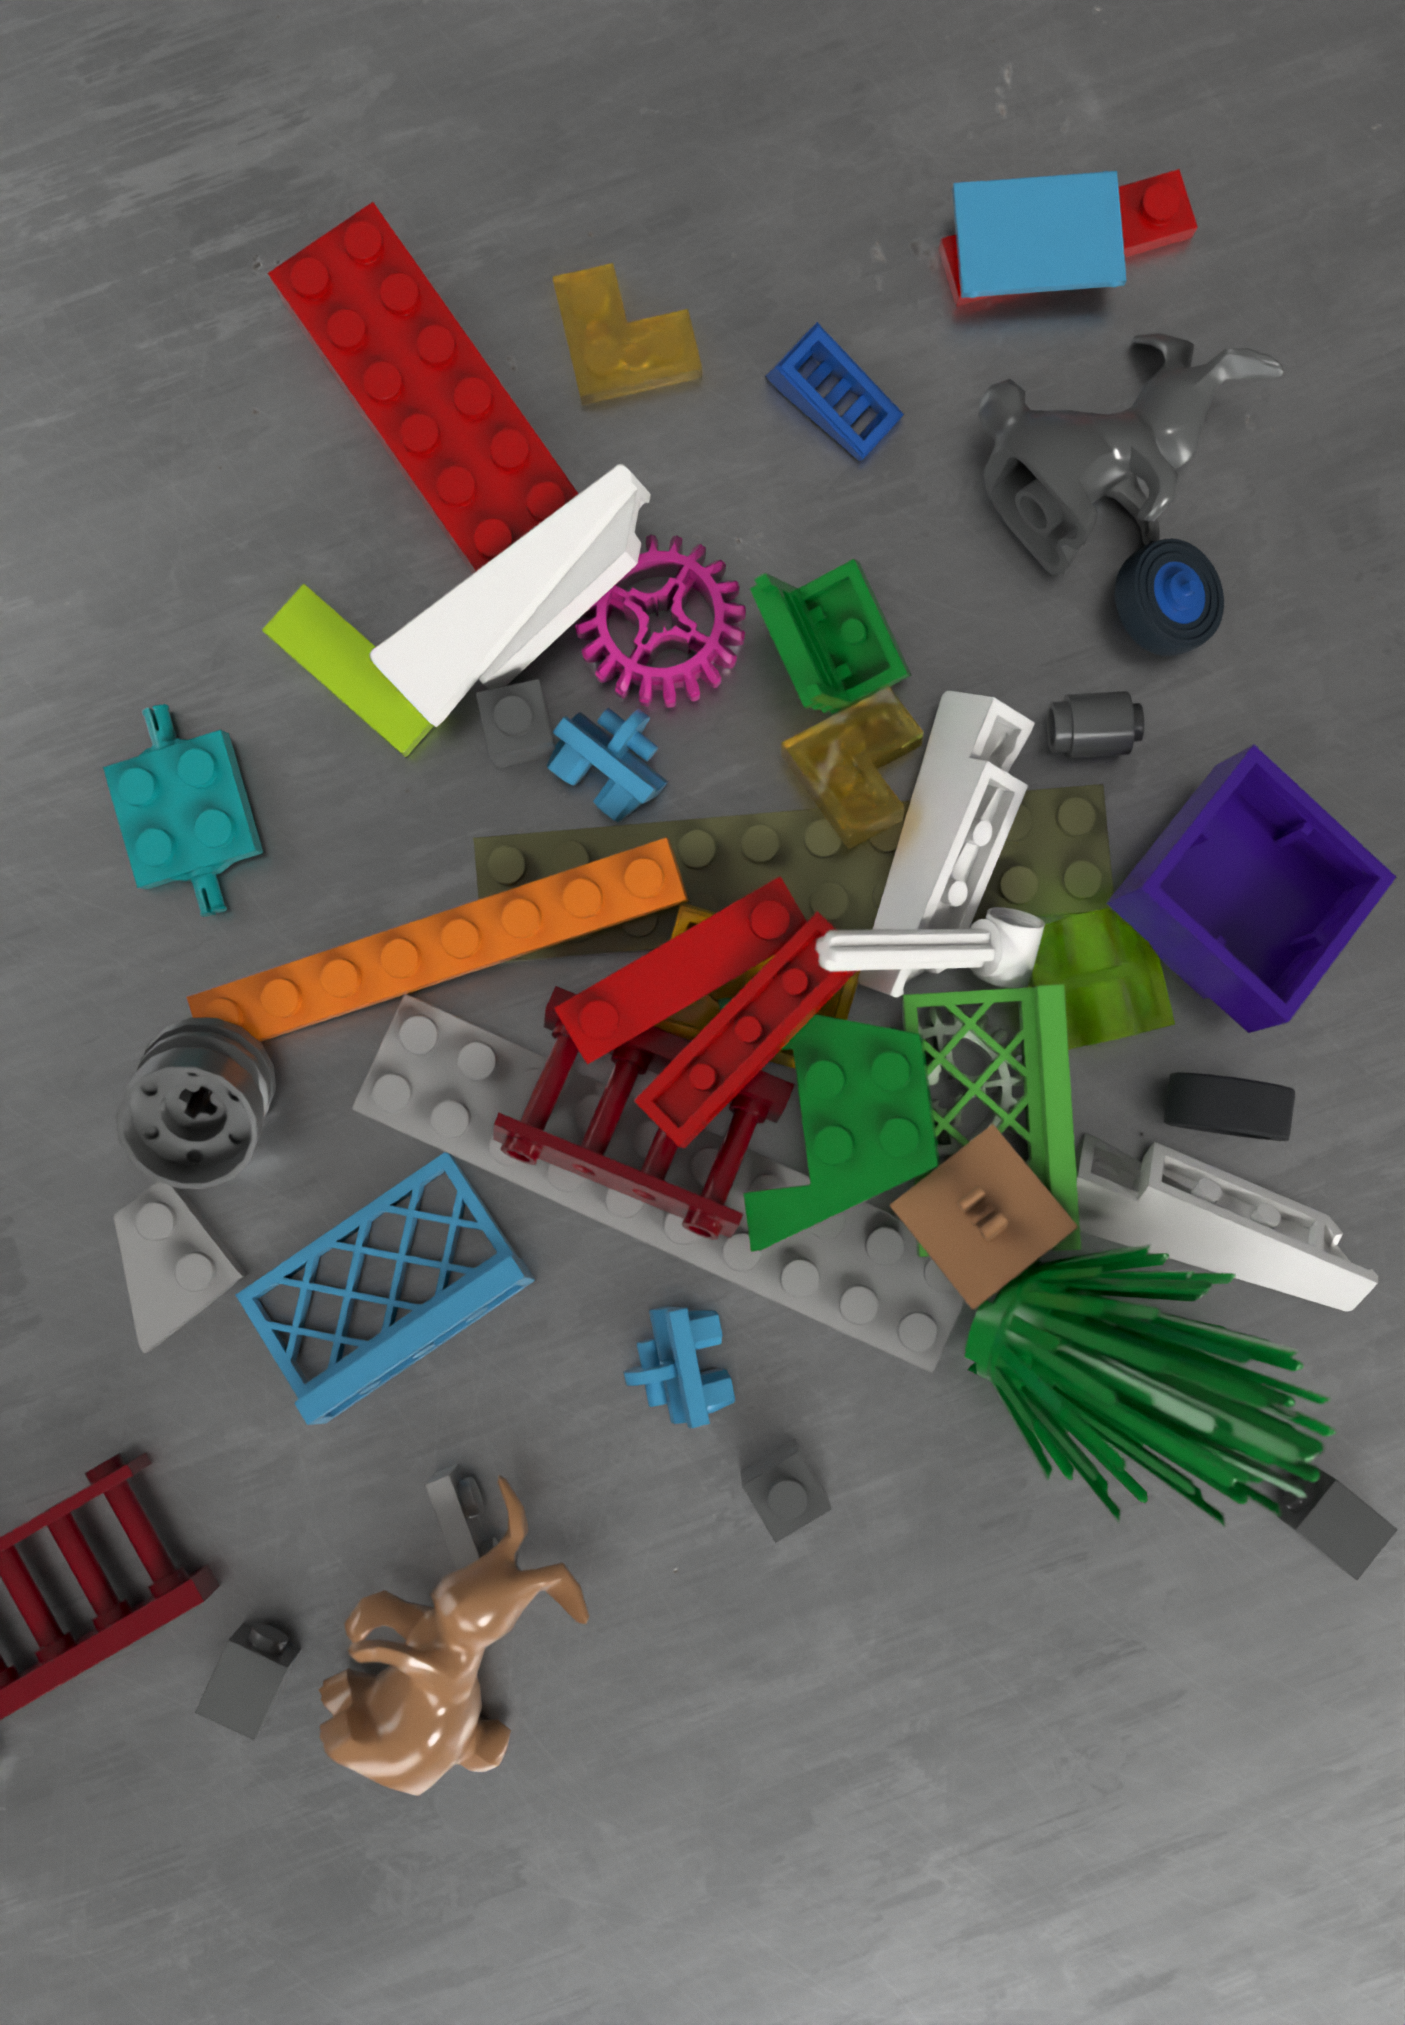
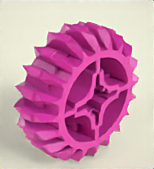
[575,534,746,708]

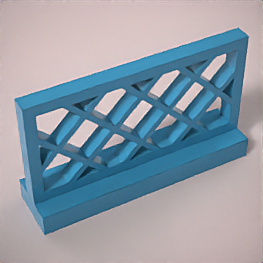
[236,1152,536,1425]

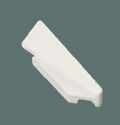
[370,464,651,727]
[858,691,1035,998]
[1075,1133,1378,1311]

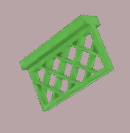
[901,984,1081,1257]

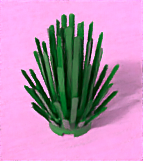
[964,1245,1337,1527]

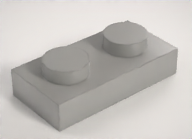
[425,1464,498,1571]

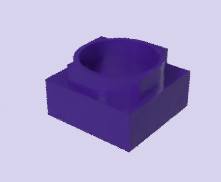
[1106,745,1396,1033]

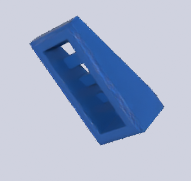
[765,322,904,461]

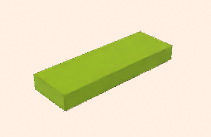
[262,583,434,758]

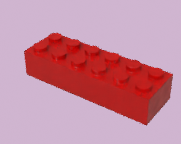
[267,202,579,574]

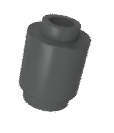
[1047,691,1144,758]

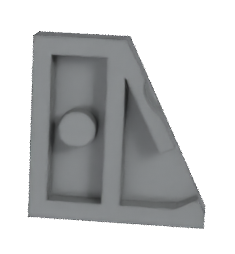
[113,1181,248,1354]

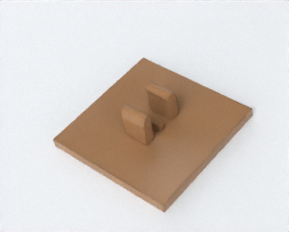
[889,1124,1078,1311]

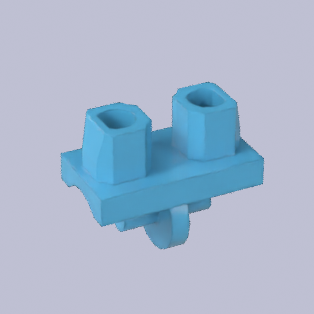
[546,708,668,822]
[623,1306,735,1428]

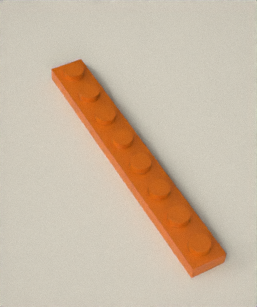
[186,838,689,1042]

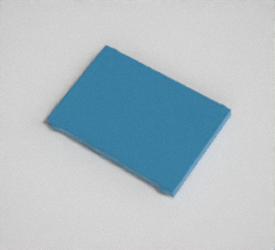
[952,171,1127,298]

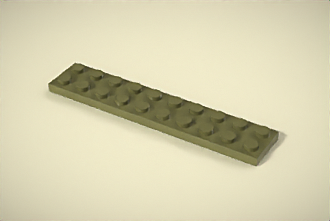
[473,784,1114,964]

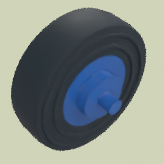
[1115,538,1224,656]

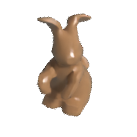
[318,1475,589,1796]

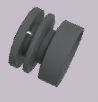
[116,1018,276,1189]

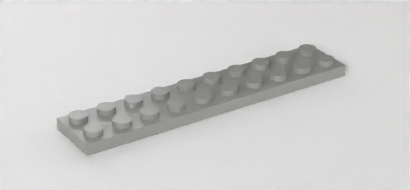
[351,994,965,1373]

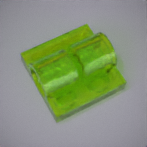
[1030,907,1176,1050]

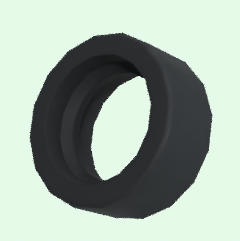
[1164,1072,1295,1141]

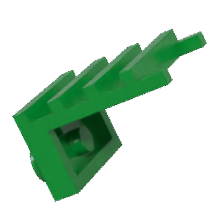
[749,559,912,715]

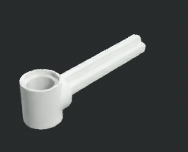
[816,907,1045,988]

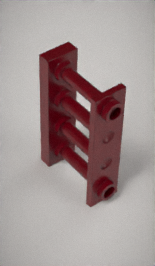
[493,986,795,1240]
[0,1452,220,1720]

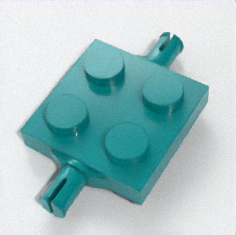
[103,704,263,917]

